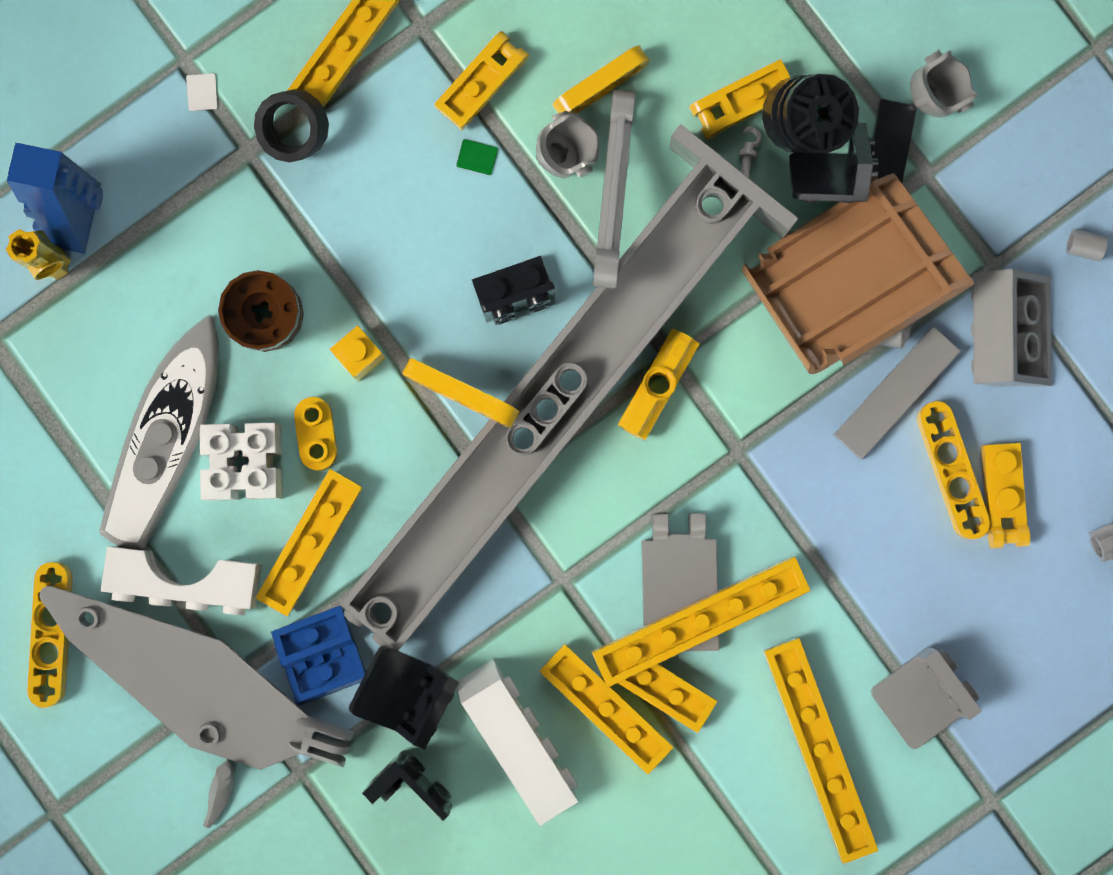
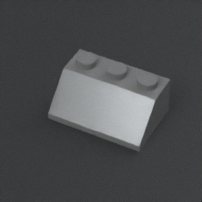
[971,269,1052,387]

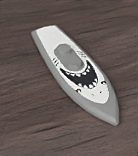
[99,315,218,550]

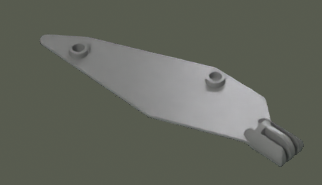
[40,586,354,770]

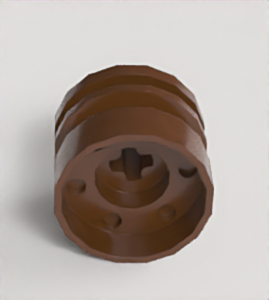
[218,270,304,352]

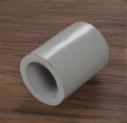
[1066,229,1108,262]

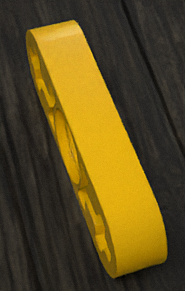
[552,45,650,114]

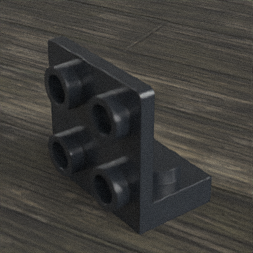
[471,256,555,325]
[362,752,452,821]

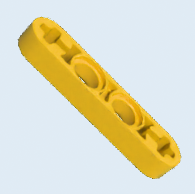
[402,358,520,428]
[917,401,990,540]
[27,562,73,708]

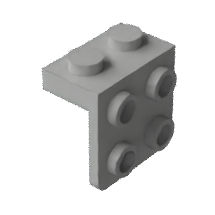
[871,647,982,749]

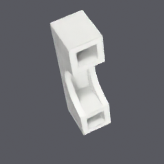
[101,547,262,615]

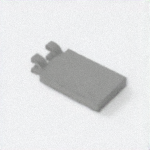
[641,513,719,652]

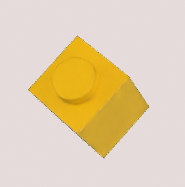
[329,325,386,382]

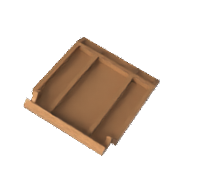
[742,173,974,374]

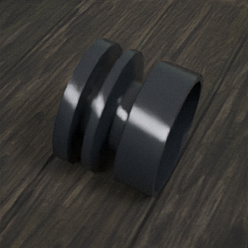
[762,74,859,154]

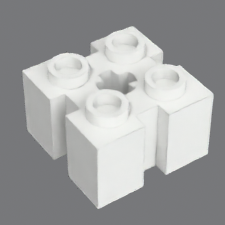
[200,423,283,501]

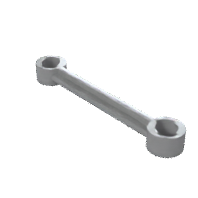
[593,90,635,289]

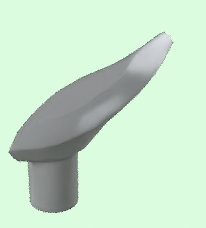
[203,759,235,828]

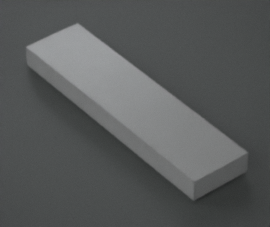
[833,326,961,460]

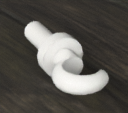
[739,127,762,178]

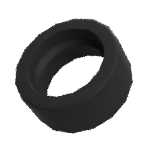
[254,89,329,163]

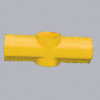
[5,229,71,280]
[617,328,700,441]

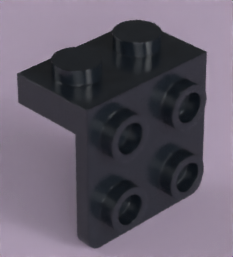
[789,123,878,203]
[349,645,459,750]

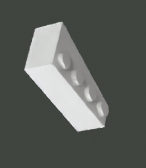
[457,659,578,826]

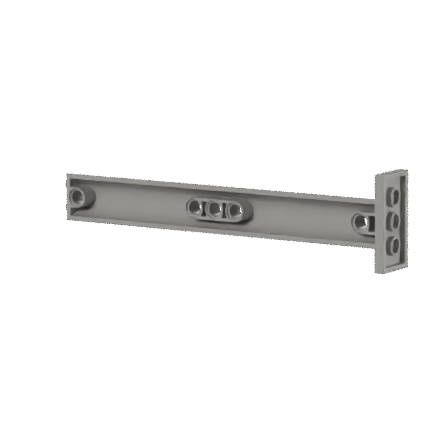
[340,124,799,651]

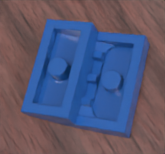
[271,605,366,706]

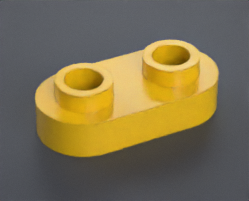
[294,397,338,471]

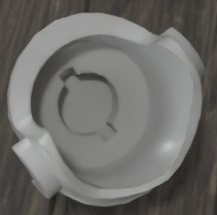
[910,50,978,118]
[536,111,599,179]

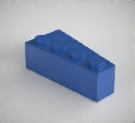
[6,142,103,254]

